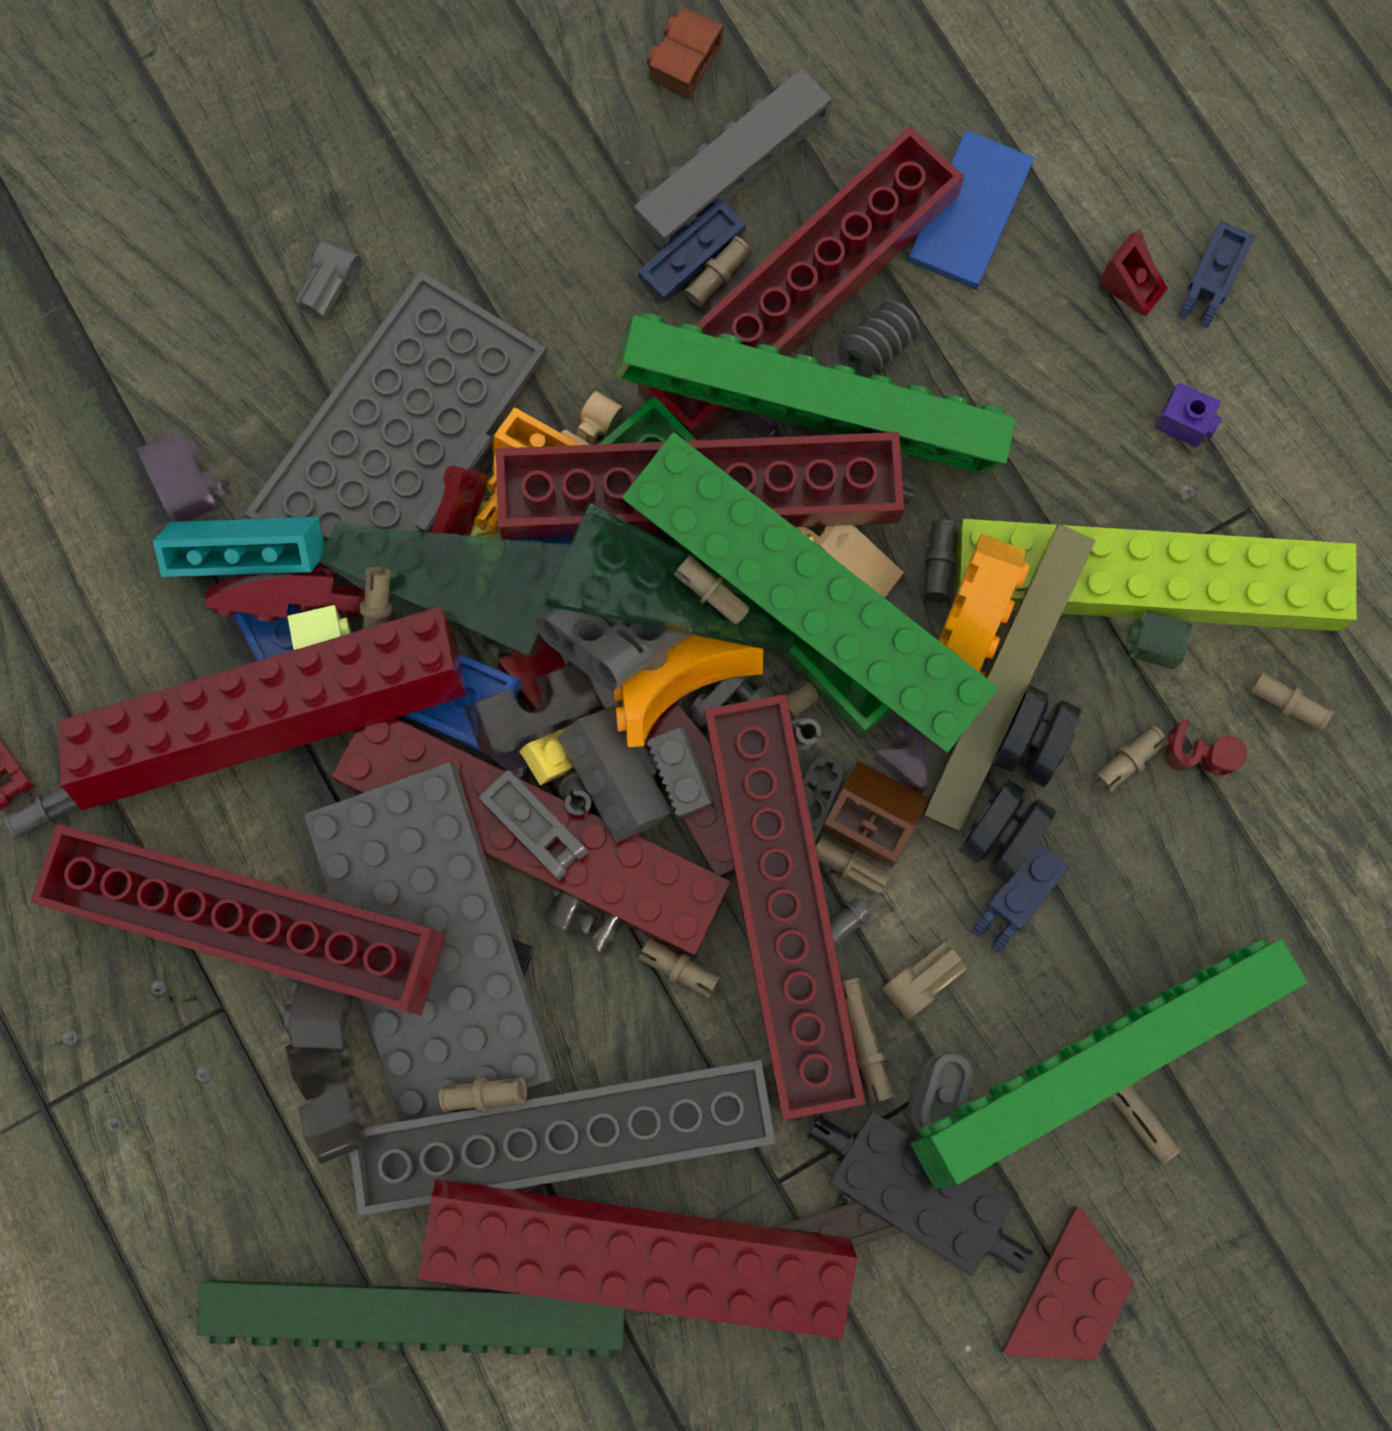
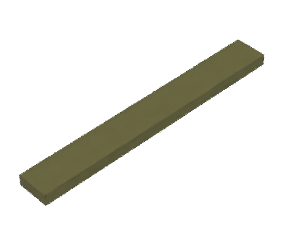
[923,524,1096,831]

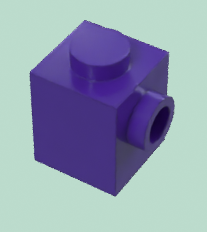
[1155,382,1221,447]

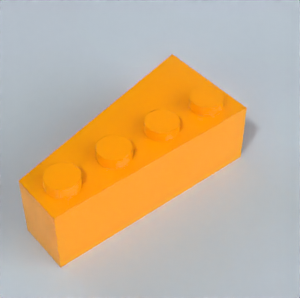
[939,533,1030,677]

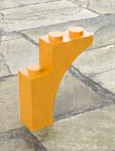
[613,618,763,748]

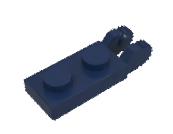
[1178,221,1255,328]
[971,842,1069,953]

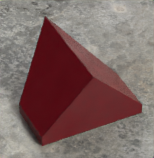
[1098,230,1168,316]

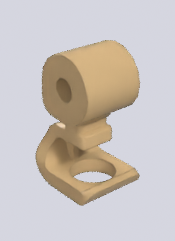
[561,391,624,445]

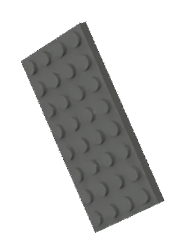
[244,270,547,592]
[304,762,556,1122]

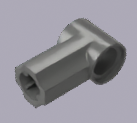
[294,239,362,320]

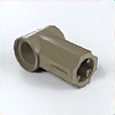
[881,942,967,1021]

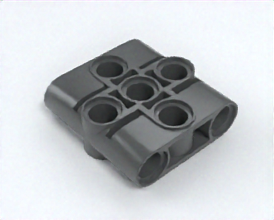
[536,557,705,691]

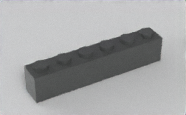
[634,68,832,250]

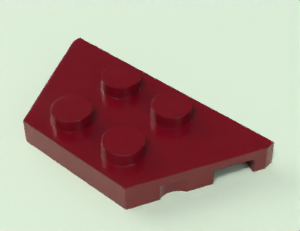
[1001,1206,1134,1360]

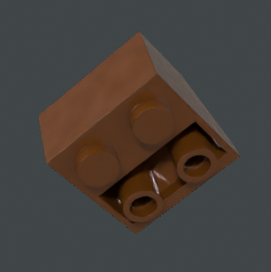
[821,761,929,869]

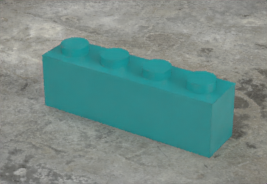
[153,517,326,577]

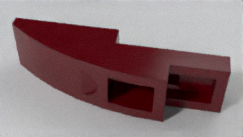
[205,567,365,622]

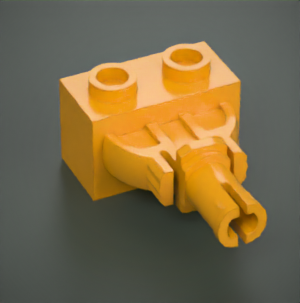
[474,407,581,535]

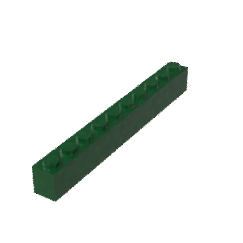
[197,1280,625,1358]

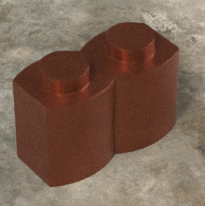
[647,7,724,98]

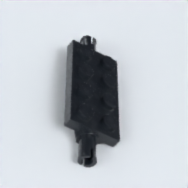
[807,1111,1033,1276]

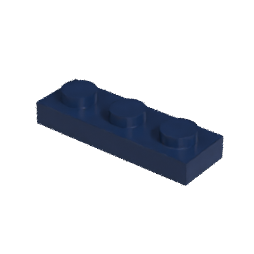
[638,199,746,303]

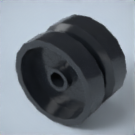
[992,685,1081,788]
[959,779,1056,884]

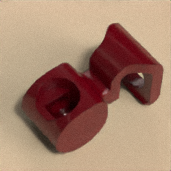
[1164,720,1247,776]

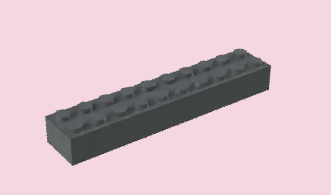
[347,1060,776,1216]

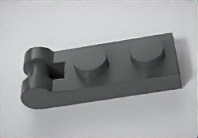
[478,769,588,881]

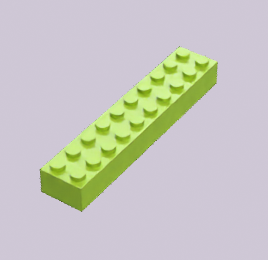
[954,519,1357,632]

